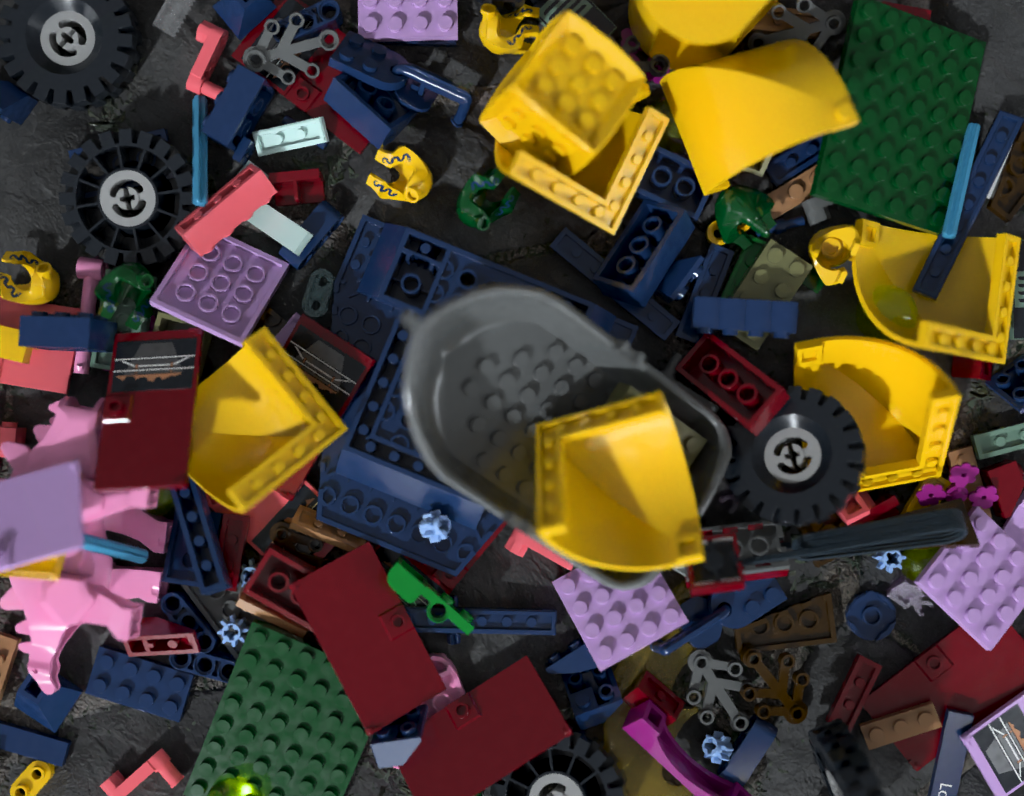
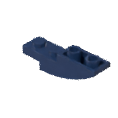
[545,638,597,674]

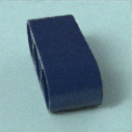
[272,0,344,44]
[279,200,345,270]
[161,589,221,654]
[169,649,236,683]
[717,714,778,787]

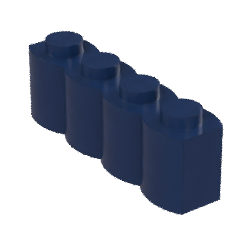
[691,296,798,339]

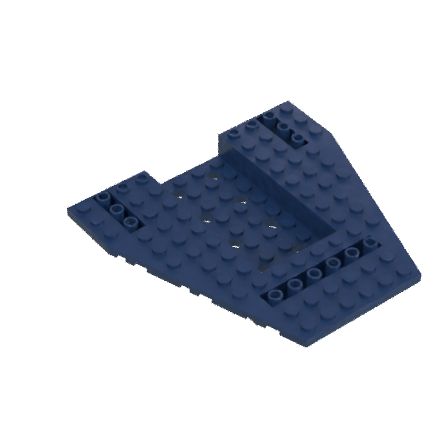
[316,214,639,577]

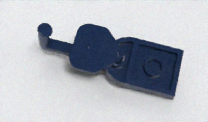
[328,30,473,128]
[650,578,787,656]

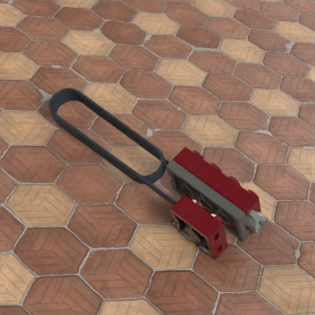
[671,508,968,596]

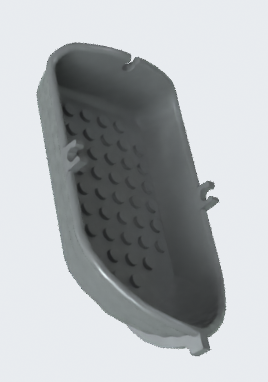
[398,285,732,591]

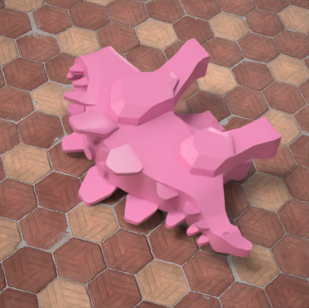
[0,396,173,695]

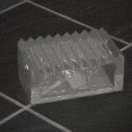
[152,0,196,38]

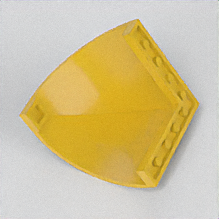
[659,39,859,196]
[494,106,670,235]
[852,219,1021,364]
[188,326,348,512]
[793,336,961,492]
[535,391,705,571]

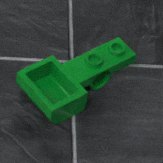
[387,556,475,635]

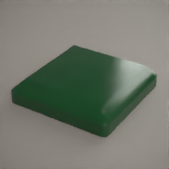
[802,264,824,294]

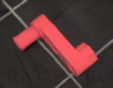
[186,20,229,100]
[504,528,574,570]
[100,748,185,796]

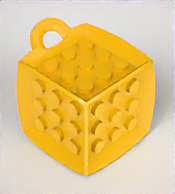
[479,10,650,178]

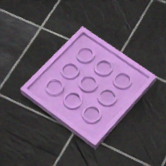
[358,0,458,42]
[149,236,290,348]
[913,506,1024,651]
[552,568,689,672]

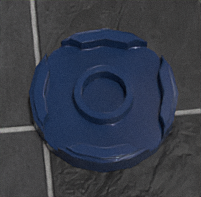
[845,590,896,640]

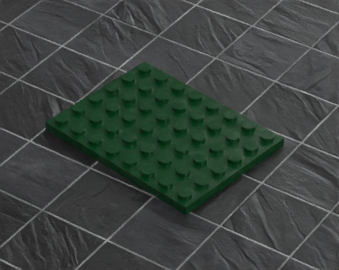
[810,0,986,236]
[183,618,369,796]

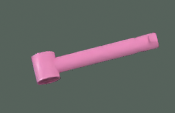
[73,257,109,374]

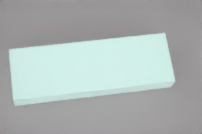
[252,117,329,157]
[247,204,313,256]

